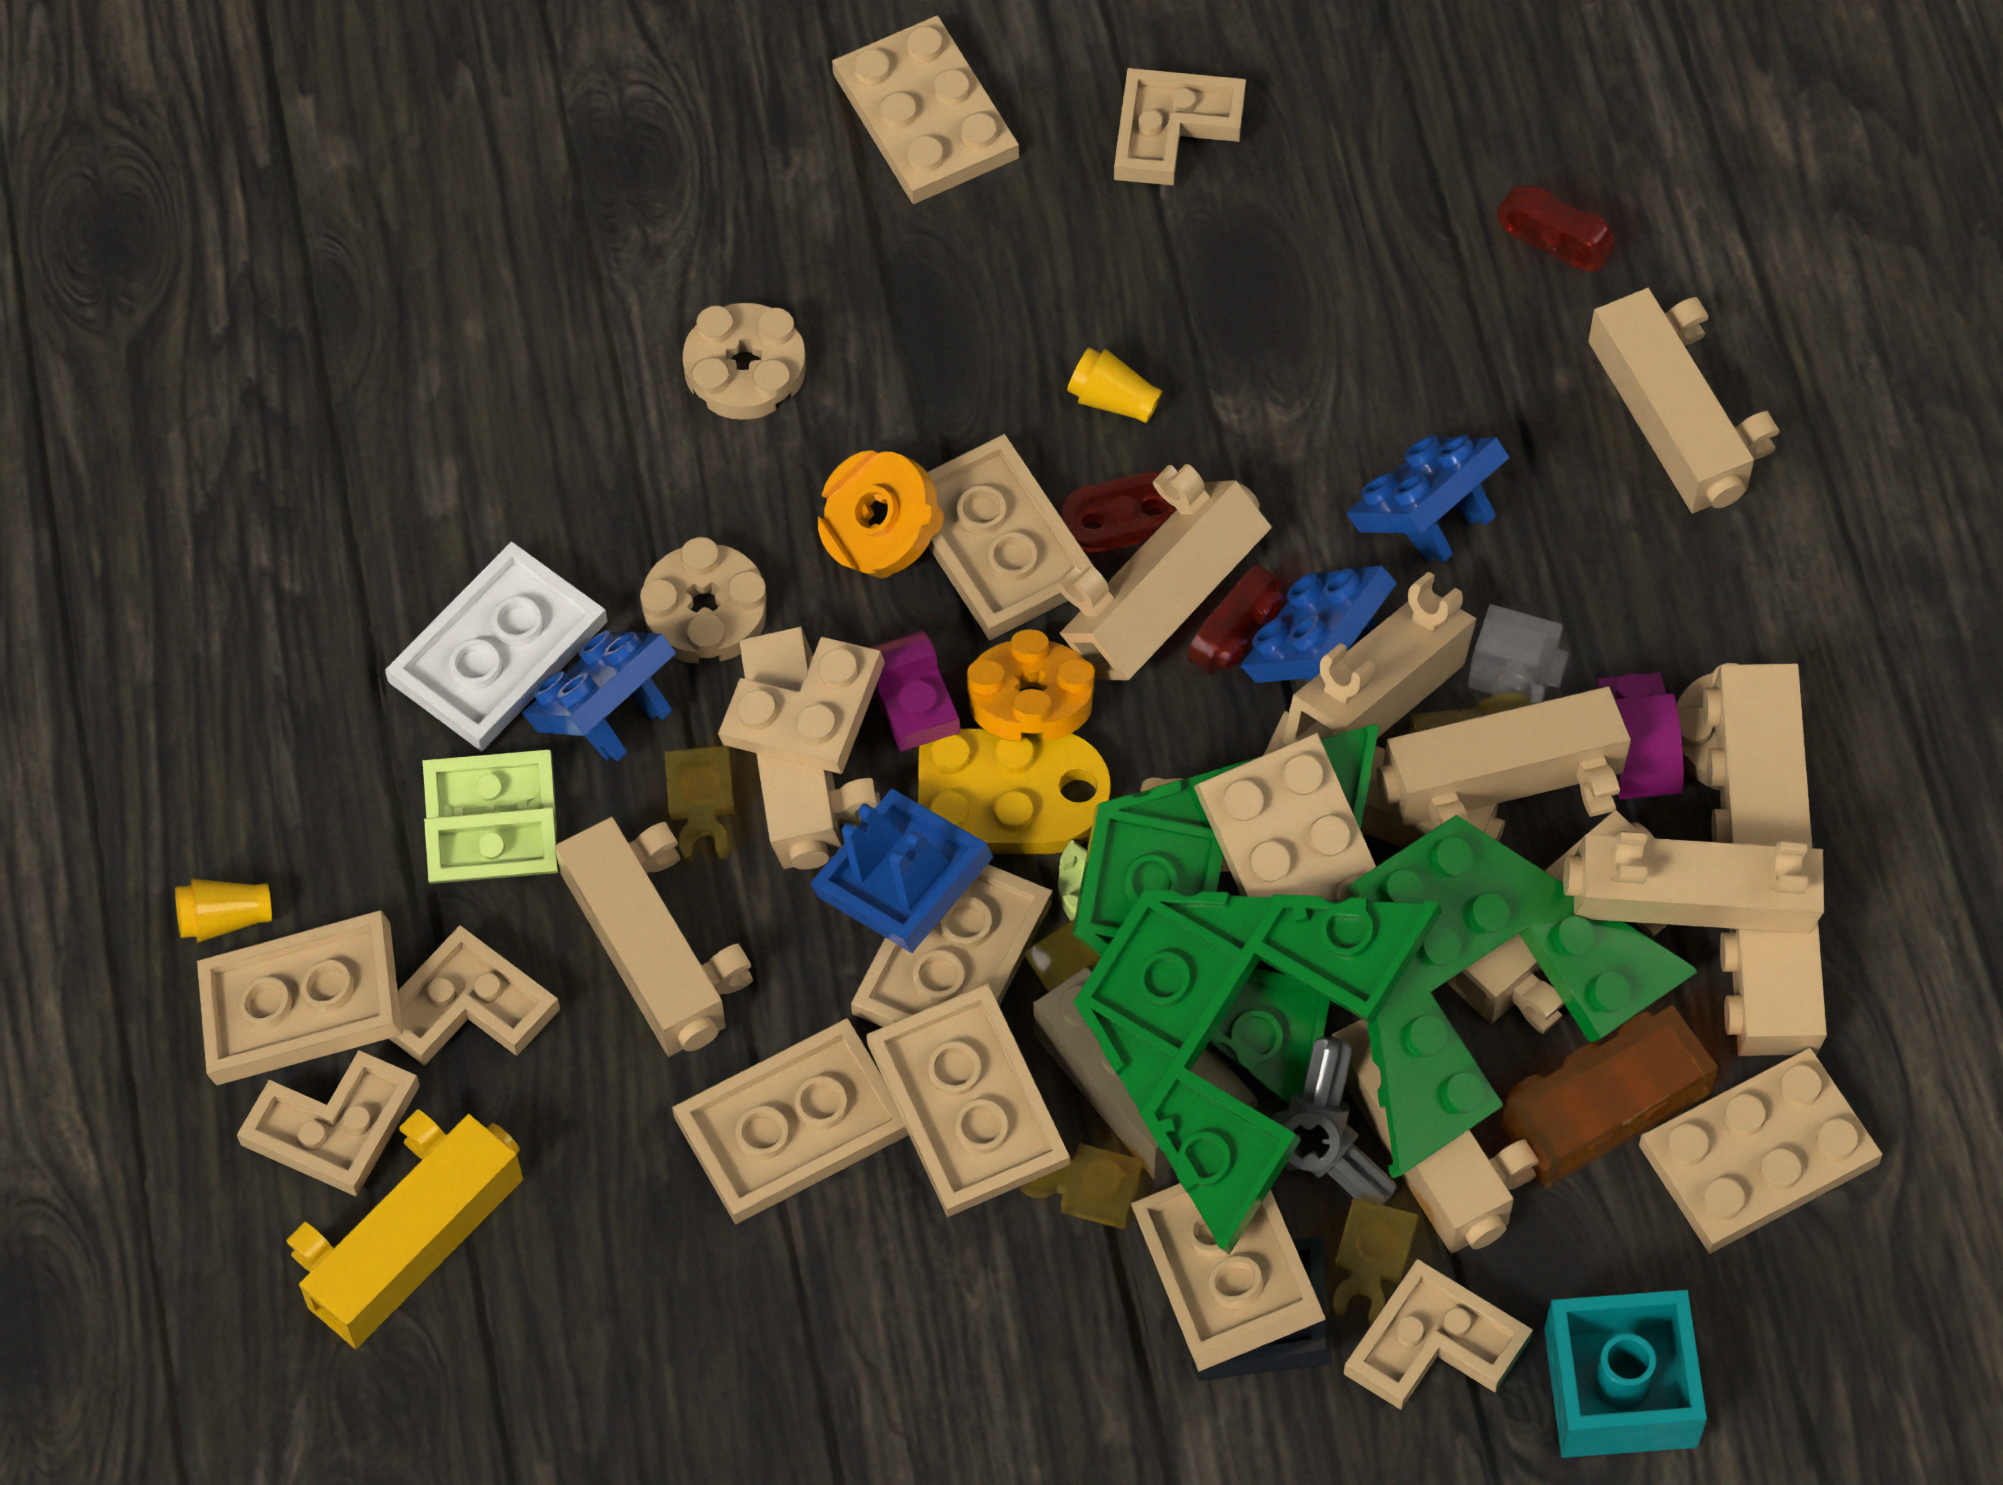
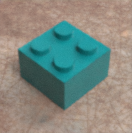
[1544,1290,1707,1458]

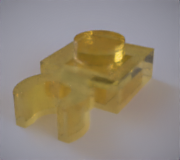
[665,746,735,862]
[1020,1143,1143,1230]
[1333,1197,1419,1324]

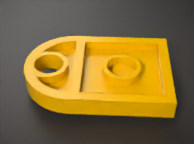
[918,729,1111,854]

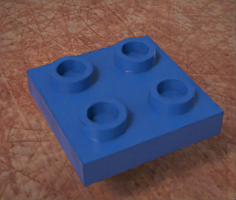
[1346,435,1510,563]
[1240,566,1397,683]
[522,631,676,762]
[810,789,994,953]

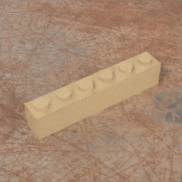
[1703,664,1827,1056]

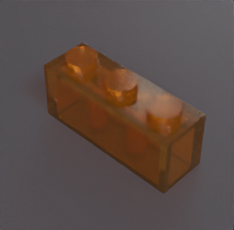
[1502,1005,1718,1188]

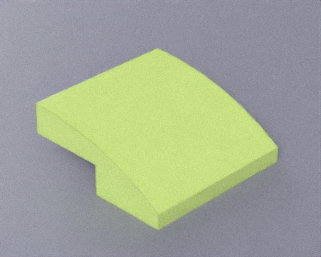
[423,750,559,884]

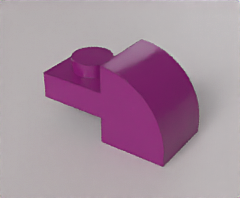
[867,630,961,752]
[1597,673,1684,800]

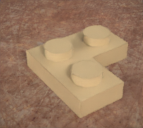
[1114,68,1246,186]
[718,637,885,774]
[389,925,560,1066]
[237,1050,420,1197]
[1344,1259,1533,1410]

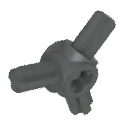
[1272,1037,1397,1212]

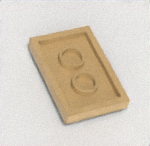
[832,15,1019,204]
[927,434,1094,641]
[1194,733,1376,969]
[851,864,1052,1027]
[197,910,402,1085]
[866,984,1070,1217]
[672,1018,909,1225]
[1639,1048,1883,1254]
[1131,1183,1326,1371]

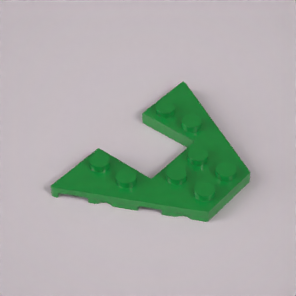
[1072,724,1379,1105]
[1347,815,1697,1179]
[1073,889,1443,1255]

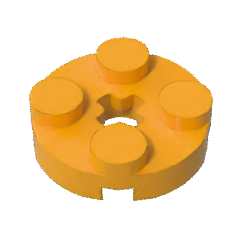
[818,450,944,579]
[967,629,1095,742]

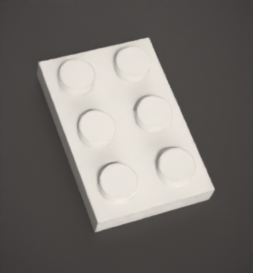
[385,541,607,752]

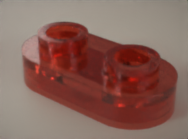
[1497,186,1615,271]
[1062,472,1177,552]
[1187,564,1284,675]

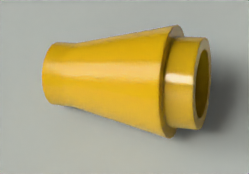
[1067,347,1163,424]
[175,879,272,943]

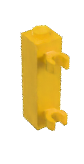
[286,1109,523,1349]

